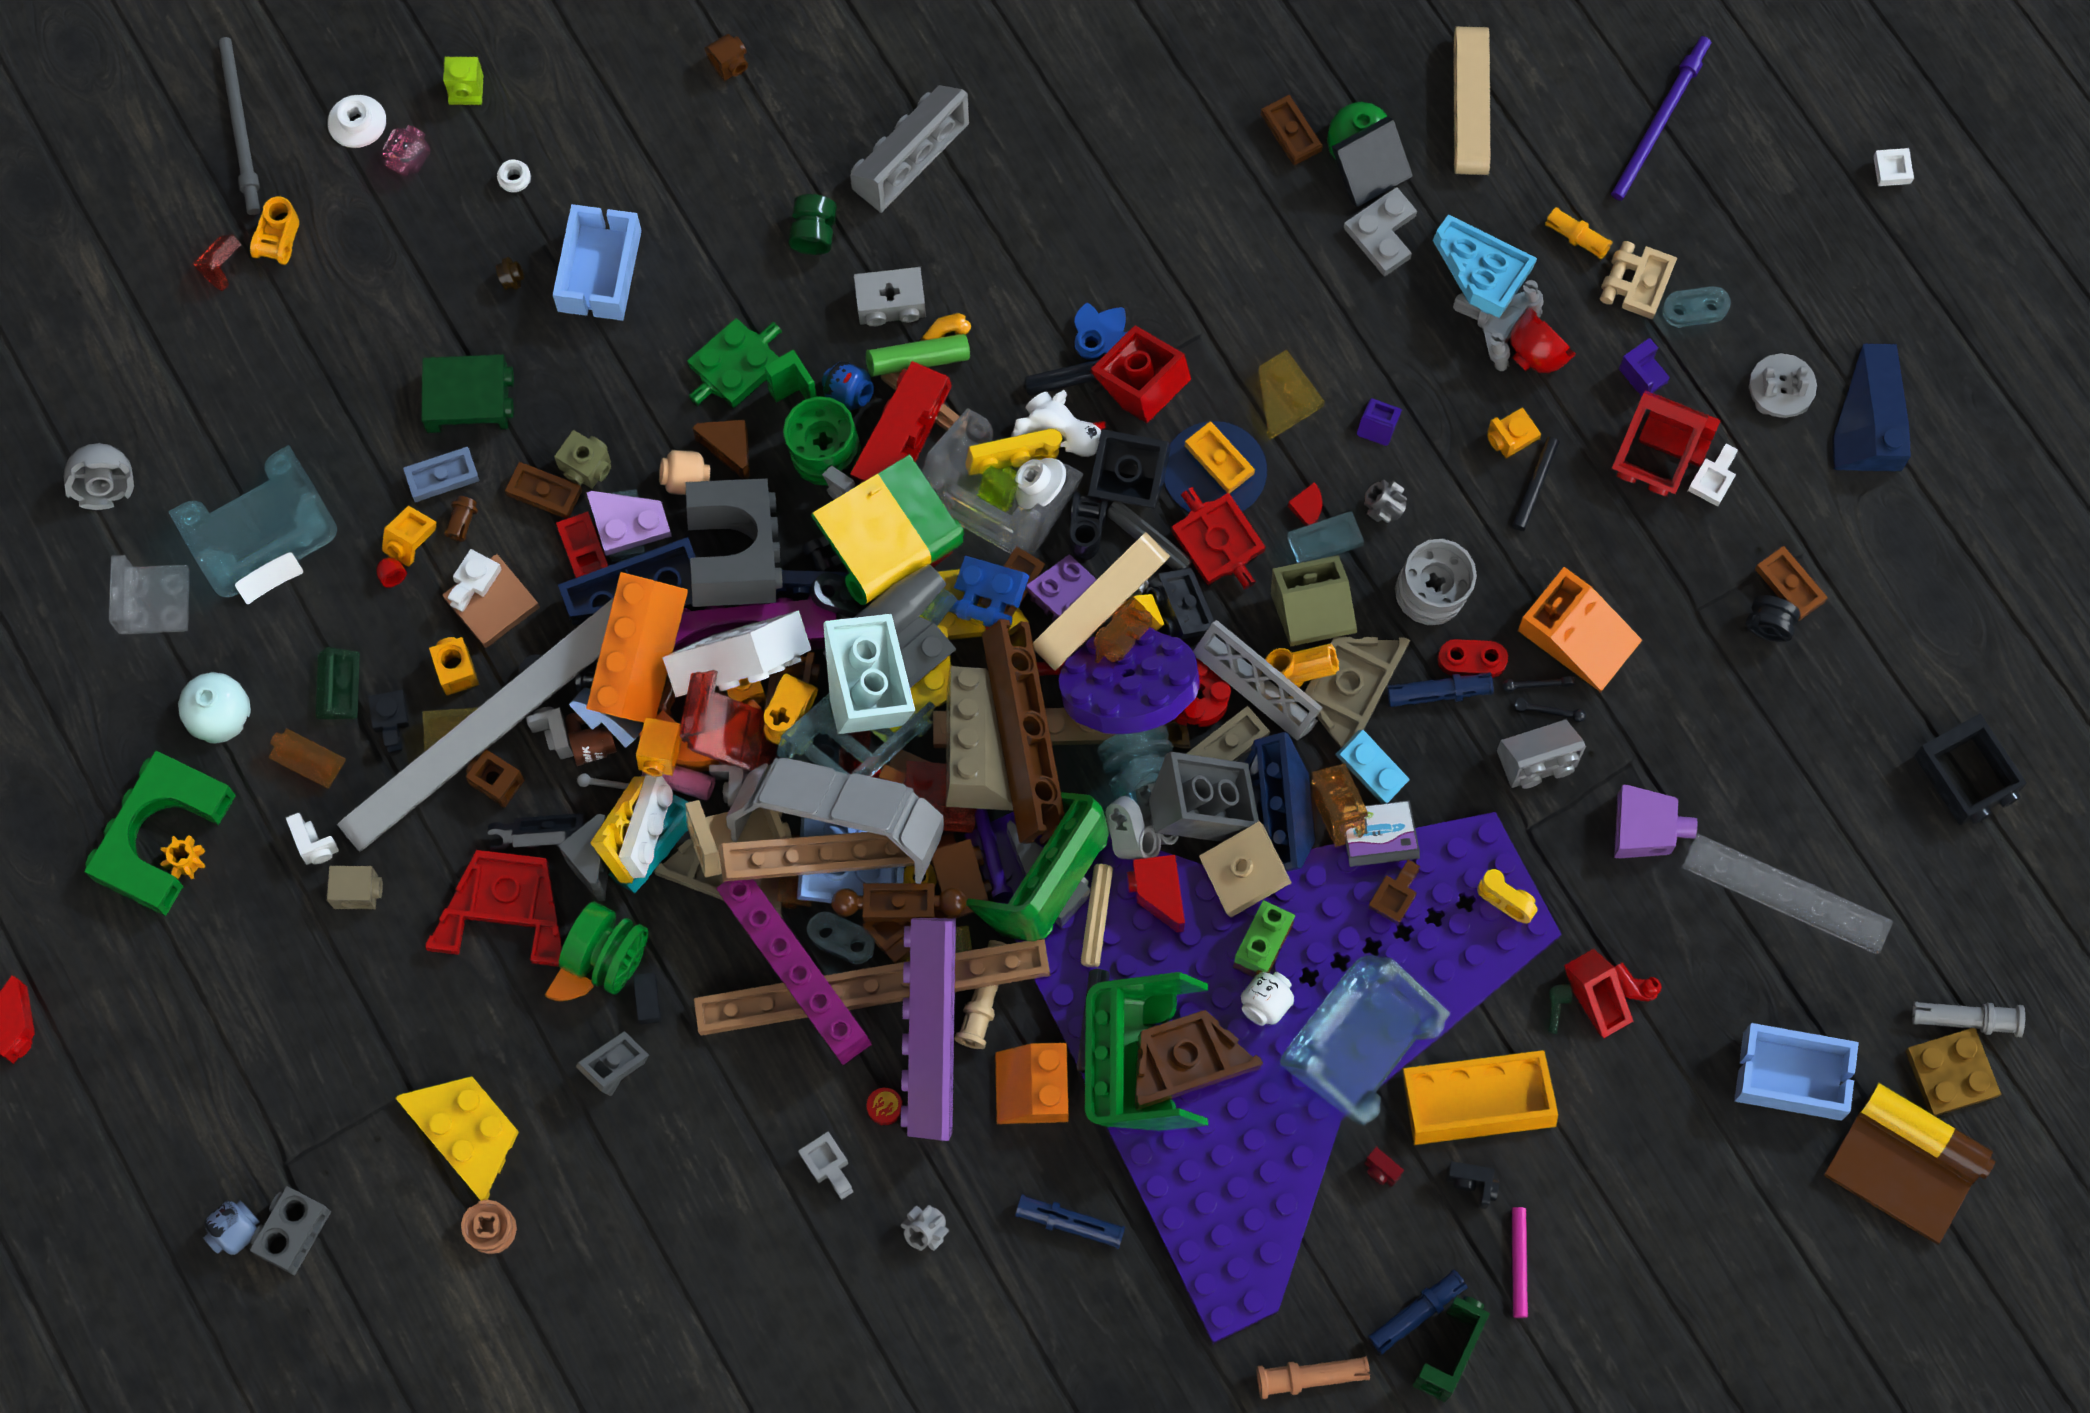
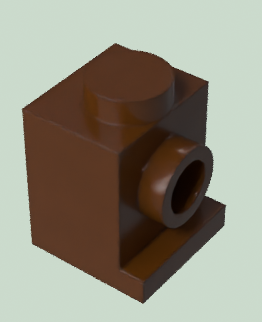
[466,749,525,809]

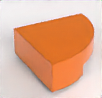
[545,969,594,1002]

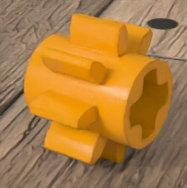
[160,835,205,879]

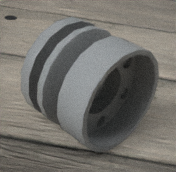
[1395,539,1477,625]

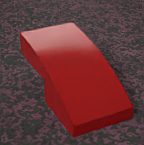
[556,512,608,578]

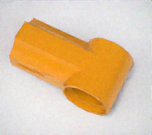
[1265,644,1339,688]

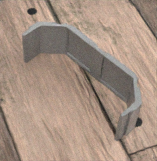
[726,758,944,884]

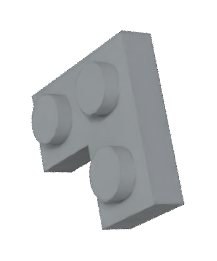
[1344,187,1417,277]

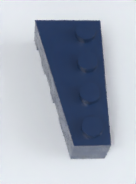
[558,537,707,625]

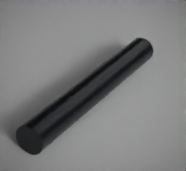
[1512,437,1560,531]

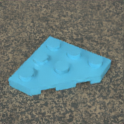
[1433,214,1537,318]

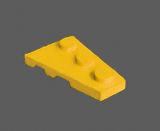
[590,776,645,883]

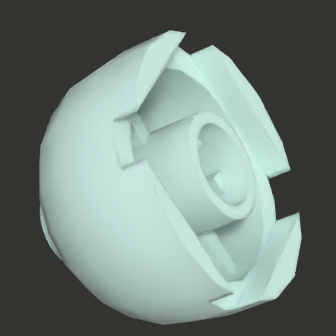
[178,672,251,744]

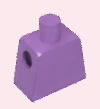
[1614,785,1697,858]

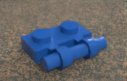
[946,556,1029,627]

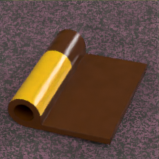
[1823,1082,1996,1245]

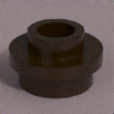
[496,257,524,290]

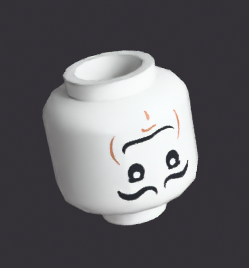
[1241,972,1294,1026]

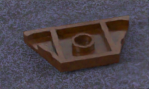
[1134,1010,1263,1110]

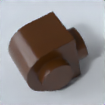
[705,34,748,81]

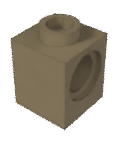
[327,866,383,909]

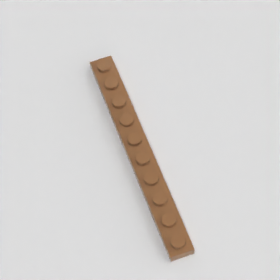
[694,939,1051,1036]

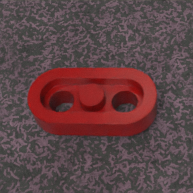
[1438,639,1508,678]

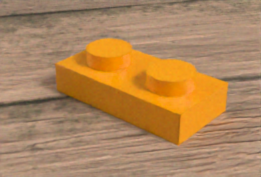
[1185,421,1255,493]

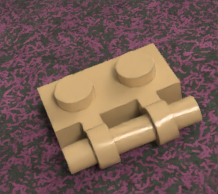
[1600,241,1677,320]

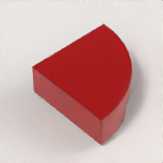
[1288,482,1322,531]

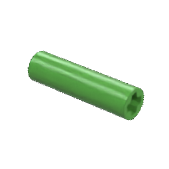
[866,334,970,377]

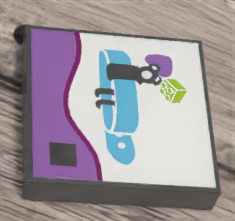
[1340,800,1420,867]

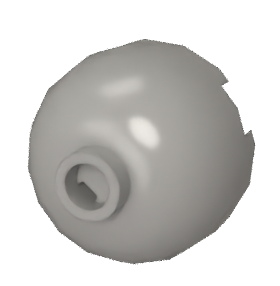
[63,443,134,510]

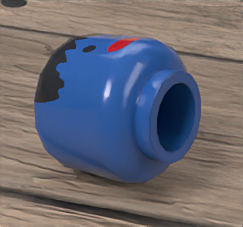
[822,362,874,410]

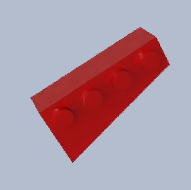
[850,361,952,486]

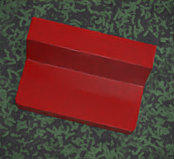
[1639,395,1721,466]

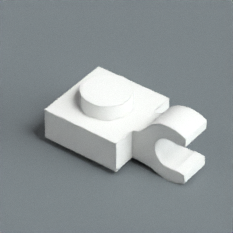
[1688,444,1738,506]
[448,549,502,612]

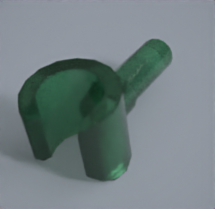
[1548,984,1572,1034]

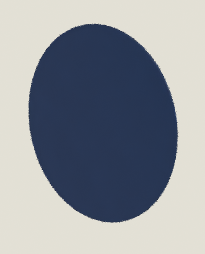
[1164,421,1267,512]

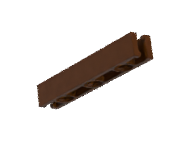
[981,619,1065,845]

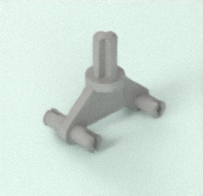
[1453,280,1544,371]

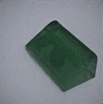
[316,647,360,719]

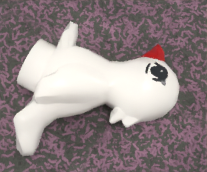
[1011,390,1106,457]

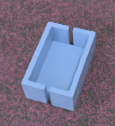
[553,204,642,321]
[1735,1023,1859,1121]

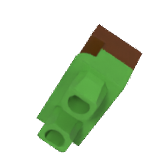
[1233,900,1295,978]

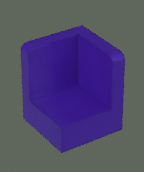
[1619,338,1670,397]

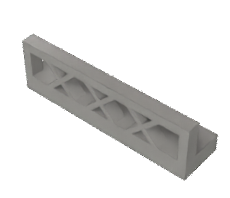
[1193,620,1323,741]

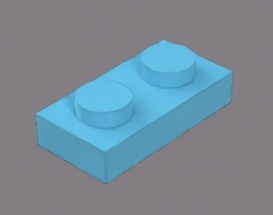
[1335,730,1410,804]

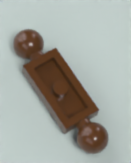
[831,883,966,922]

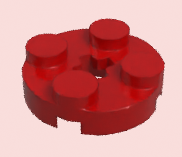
[1174,658,1231,727]

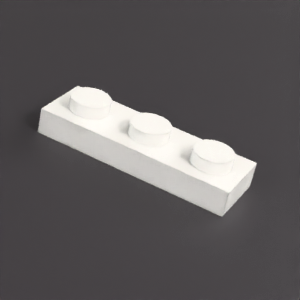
[618,774,673,878]

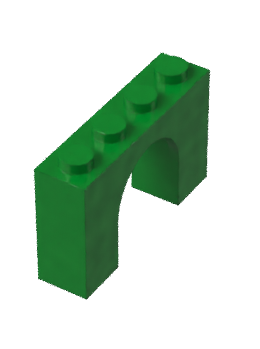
[84,751,236,916]

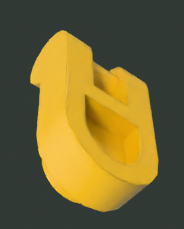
[1477,869,1538,924]

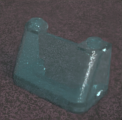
[168,445,337,597]
[1280,955,1451,1125]

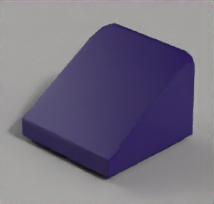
[1357,398,1402,446]

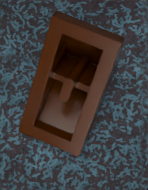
[693,420,750,480]

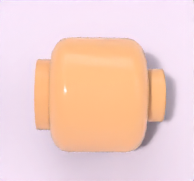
[659,450,710,495]

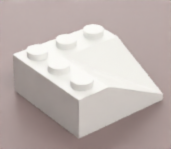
[662,610,812,699]

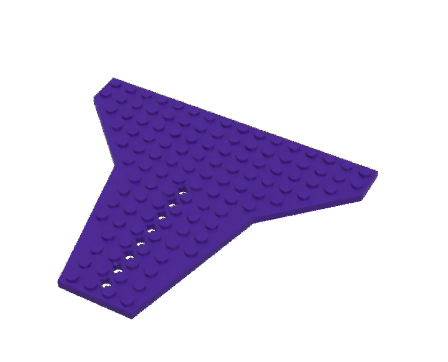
[964,812,1561,1344]

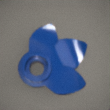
[1074,303,1127,360]

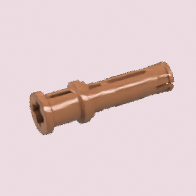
[1256,1356,1370,1399]

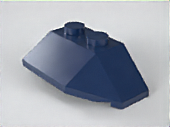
[1244,732,1315,872]

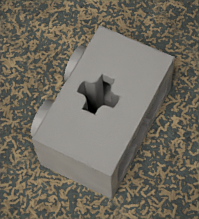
[854,267,926,326]

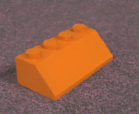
[586,572,688,723]

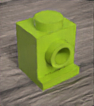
[443,57,484,105]

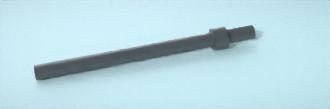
[218,37,260,215]

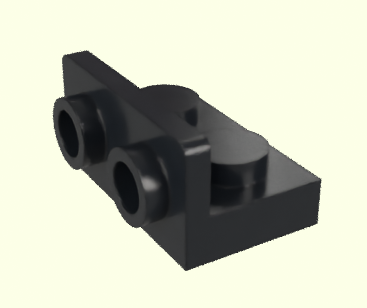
[1144,568,1214,640]

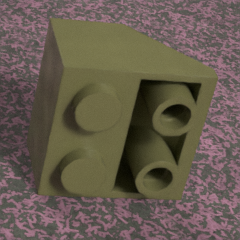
[1271,555,1357,647]

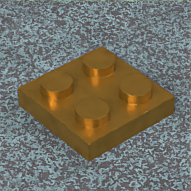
[1905,1028,2001,1116]

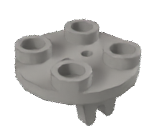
[1749,353,1817,418]

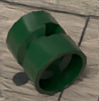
[788,194,837,255]

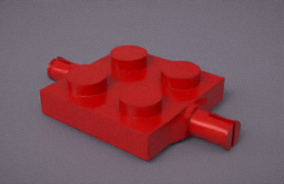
[1171,487,1266,590]

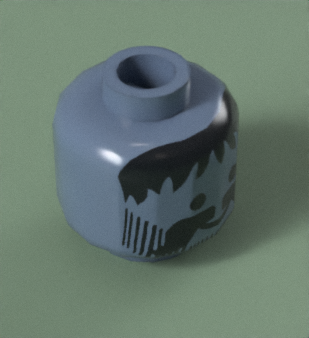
[203,1200,259,1255]

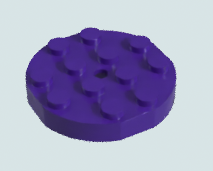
[1059,627,1200,734]

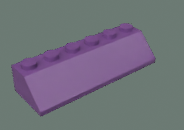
[901,918,956,1141]

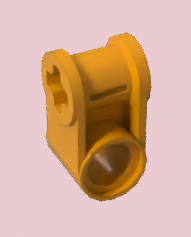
[250,196,299,265]
[764,673,818,745]

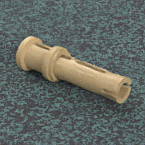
[954,940,1006,1049]

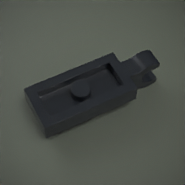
[488,813,585,852]

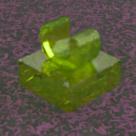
[977,465,1019,513]

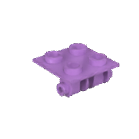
[1026,554,1097,622]

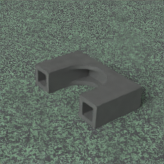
[685,478,782,607]

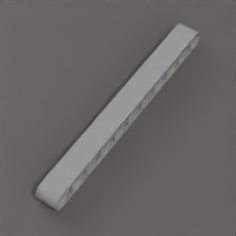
[337,598,614,852]

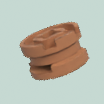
[461,1200,517,1254]

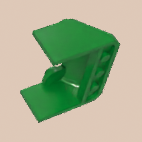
[966,792,1109,942]
[1085,972,1208,1131]

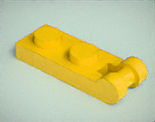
[965,429,1062,476]

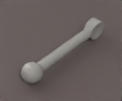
[577,773,629,789]

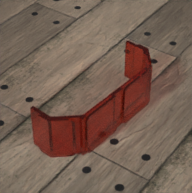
[679,670,872,775]

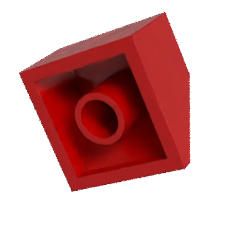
[1091,325,1191,423]

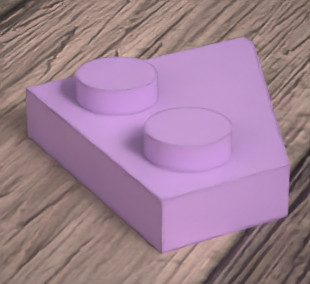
[587,491,671,556]

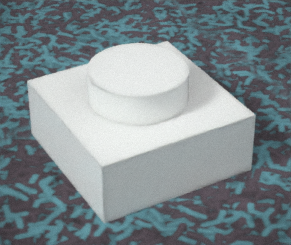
[1873,148,1914,186]

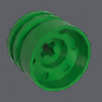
[783,396,862,486]
[559,901,649,995]

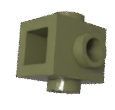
[554,430,611,489]

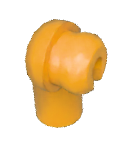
[921,313,971,341]

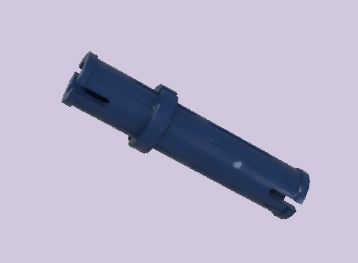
[1387,672,1494,708]
[1015,1194,1125,1249]
[1368,1269,1468,1355]

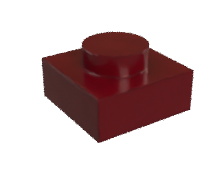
[1364,1147,1404,1187]

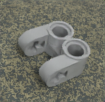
[1105,773,1179,860]

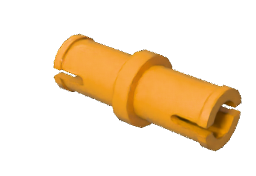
[1545,207,1613,259]

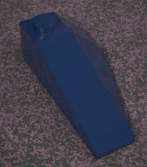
[1833,344,1911,471]

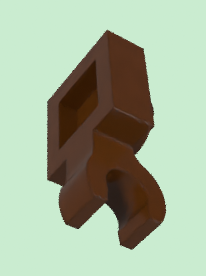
[1368,859,1420,925]

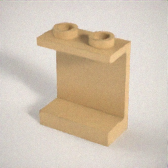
[685,800,792,878]

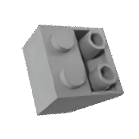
[1497,720,1586,789]

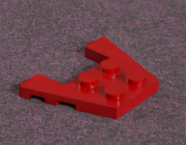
[426,850,562,967]

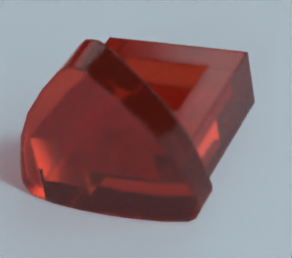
[192,234,241,291]

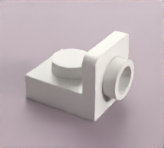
[286,813,339,865]

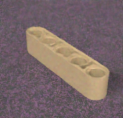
[1454,26,1490,175]
[1033,532,1170,671]

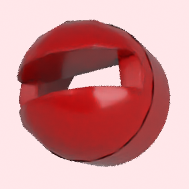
[376,557,407,588]

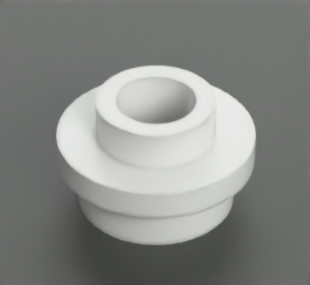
[497,160,531,192]

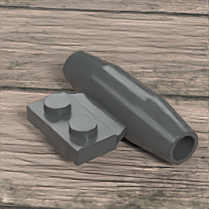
[823,564,956,688]

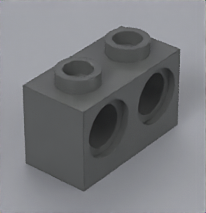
[250,1186,331,1276]

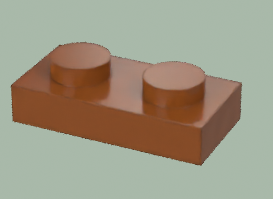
[1755,546,1828,621]

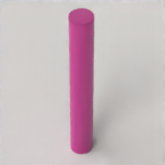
[1512,1207,1528,1318]

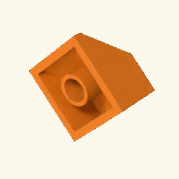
[995,1043,1068,1124]

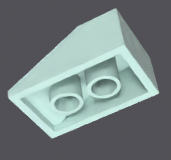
[824,614,915,734]

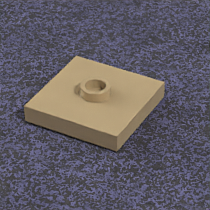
[1199,821,1292,917]

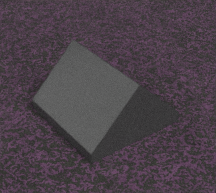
[558,814,609,901]

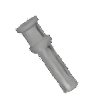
[1912,1001,2025,1037]

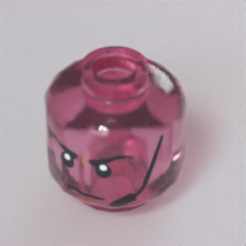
[381,125,431,177]

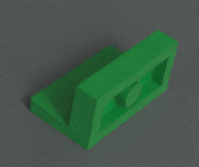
[764,350,817,403]

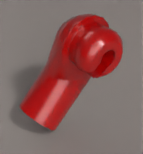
[1614,963,1662,1002]

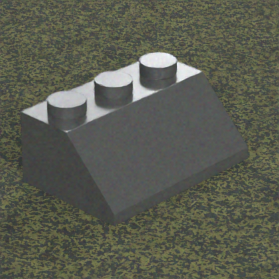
[1149,752,1259,842]

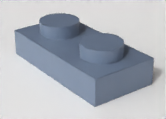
[403,447,480,502]

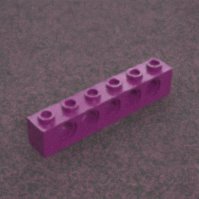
[716,879,872,1065]

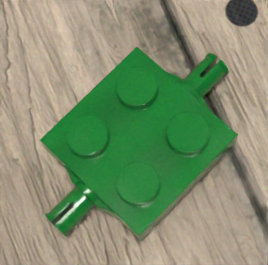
[687,318,782,408]

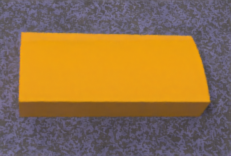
[1403,1050,1558,1145]

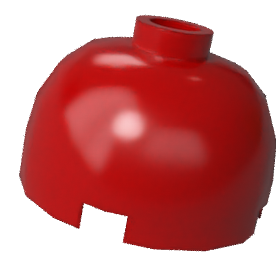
[1510,307,1576,373]

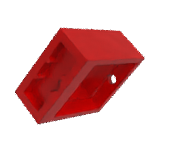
[1612,390,1708,496]

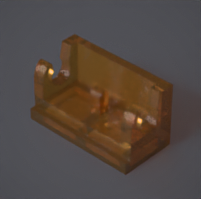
[1312,763,1368,847]

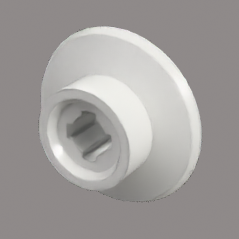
[328,95,386,148]
[1015,458,1066,511]

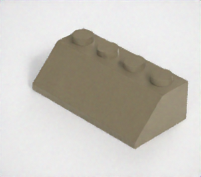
[946,666,1013,811]

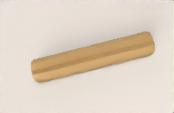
[1081,864,1113,968]

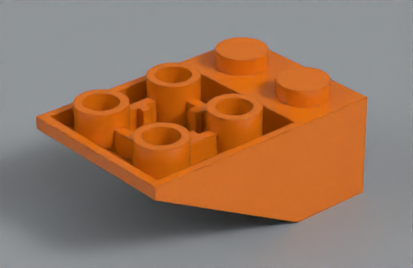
[1518,567,1642,692]

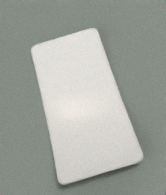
[235,552,303,604]

